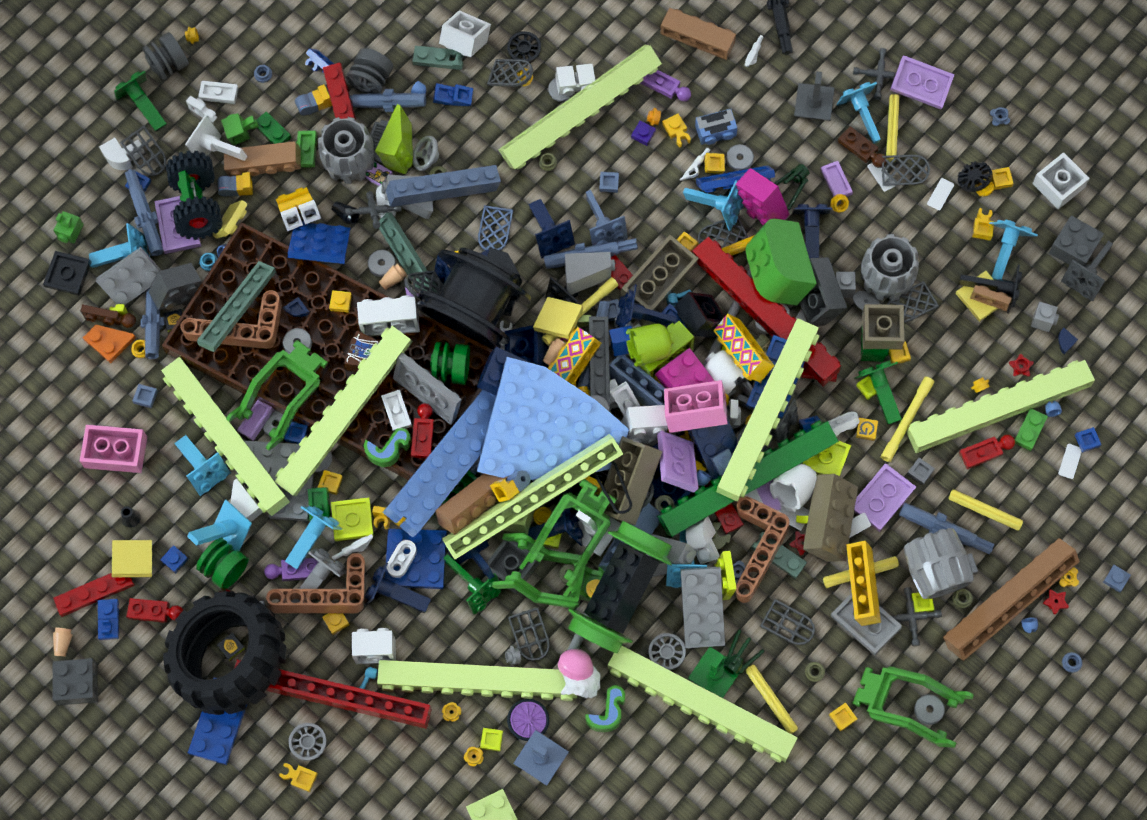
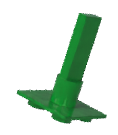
[114,70,167,132]
[854,360,901,424]
[443,554,501,615]
[688,647,739,698]

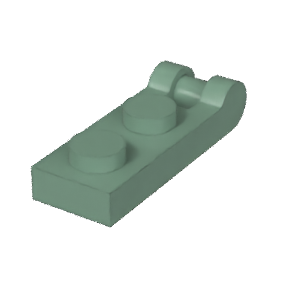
[412,46,464,70]
[751,531,807,579]

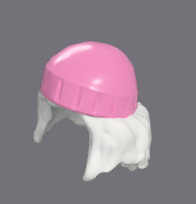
[558,649,601,699]

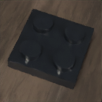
[43,251,92,296]

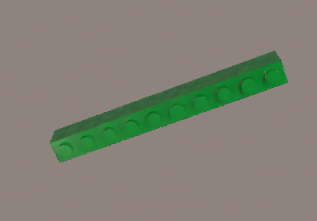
[657,420,839,537]

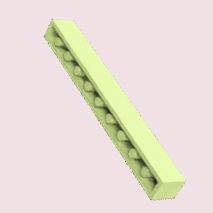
[498,45,662,170]
[716,318,820,502]
[275,326,413,496]
[161,357,290,516]
[907,360,1095,453]
[442,434,623,559]
[608,646,798,763]
[377,660,578,701]

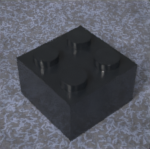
[674,292,725,338]

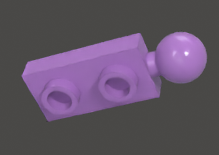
[641,70,691,101]
[264,558,319,581]

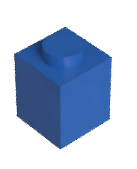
[609,325,632,356]

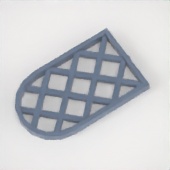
[478,205,513,251]

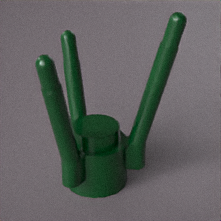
[774,164,810,210]
[723,629,765,675]

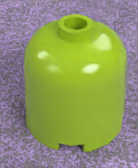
[626,324,674,367]

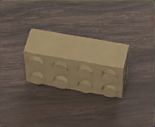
[620,235,699,311]
[604,436,663,525]
[803,474,858,562]

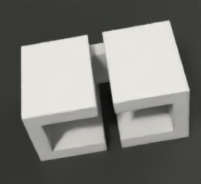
[555,64,595,96]

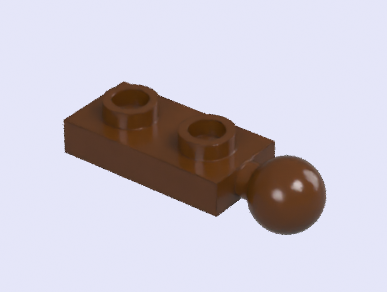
[838,126,887,168]
[80,304,136,328]

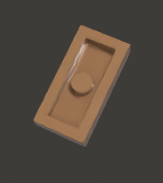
[970,285,1011,311]

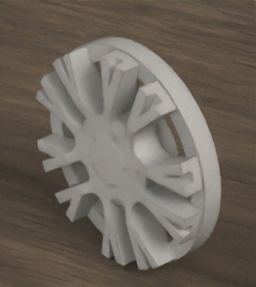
[648,633,686,671]
[289,723,327,761]

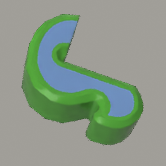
[364,428,411,467]
[585,685,625,733]

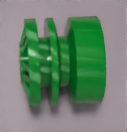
[430,342,470,385]
[196,538,249,590]

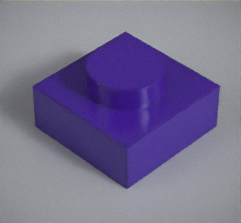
[631,121,656,146]

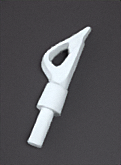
[744,35,763,67]
[679,148,710,181]
[332,534,373,561]

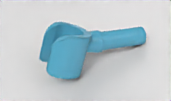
[666,289,691,306]
[360,667,378,689]

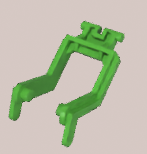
[226,340,328,451]
[519,479,617,597]
[492,533,605,609]
[852,666,974,748]

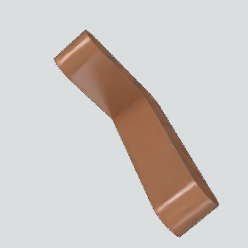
[180,290,282,349]
[735,496,790,603]
[266,553,365,613]

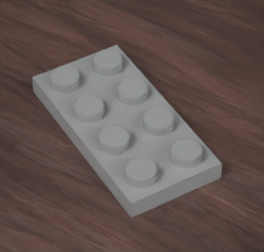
[393,353,462,425]
[680,566,725,648]

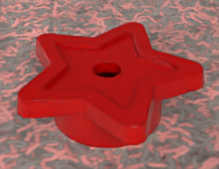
[1009,354,1034,377]
[789,531,805,556]
[1043,589,1069,614]

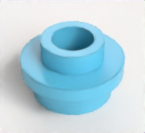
[199,253,218,271]

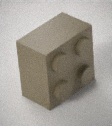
[862,304,904,350]

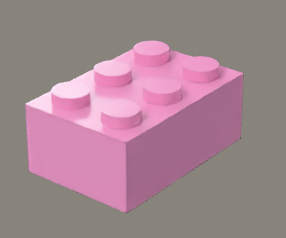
[664,380,727,433]
[80,425,147,473]

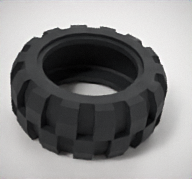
[163,591,286,715]

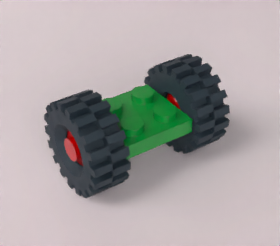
[166,151,222,240]

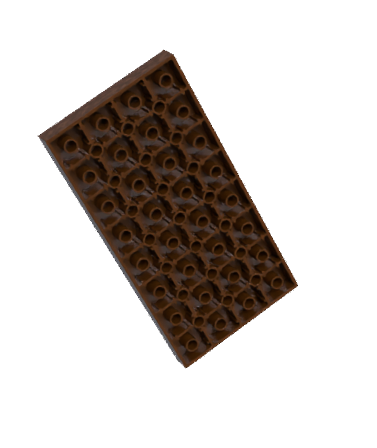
[162,222,492,480]

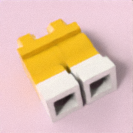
[276,187,321,231]

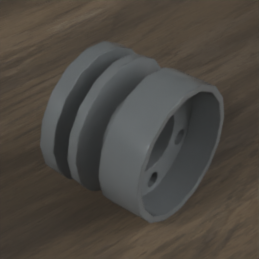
[142,32,189,81]
[346,48,393,94]

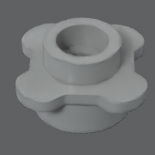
[505,646,521,667]

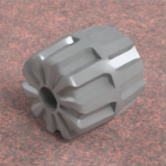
[318,117,375,184]
[861,234,919,301]
[904,528,974,599]

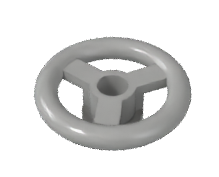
[413,136,439,171]

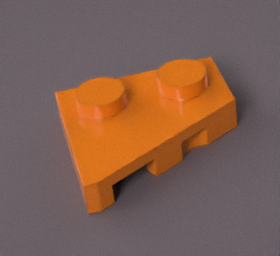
[83,325,136,363]

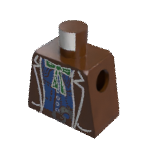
[344,331,379,372]

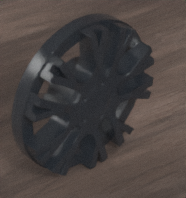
[507,31,541,64]
[958,161,993,192]

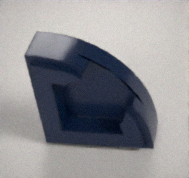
[283,297,310,317]
[1058,327,1078,355]

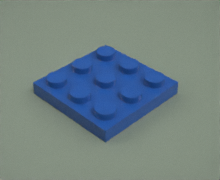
[288,221,350,264]
[385,529,447,589]

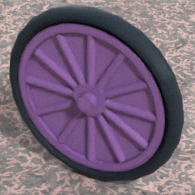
[507,699,549,741]

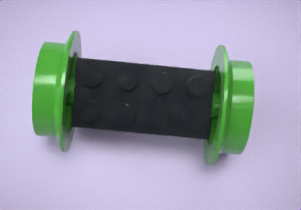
[568,521,672,654]

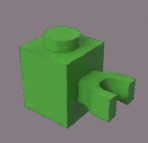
[221,113,259,146]
[53,211,84,244]

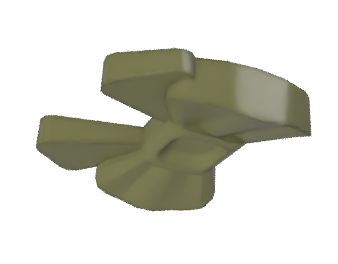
[712,522,731,551]

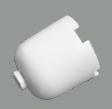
[705,350,747,397]
[770,464,817,512]

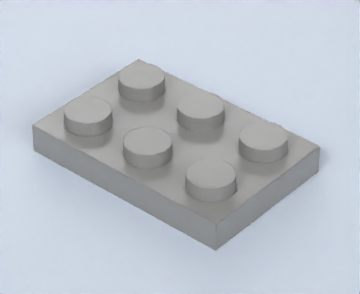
[96,247,161,305]
[831,593,902,656]

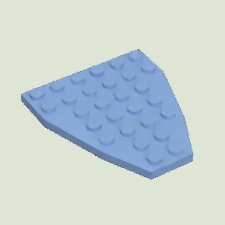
[477,357,629,481]

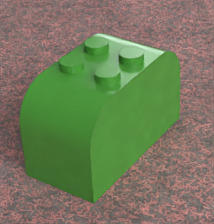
[745,219,817,306]

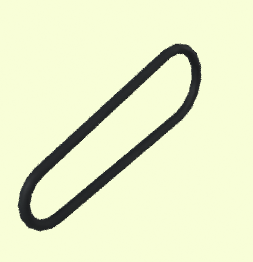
[593,461,633,514]

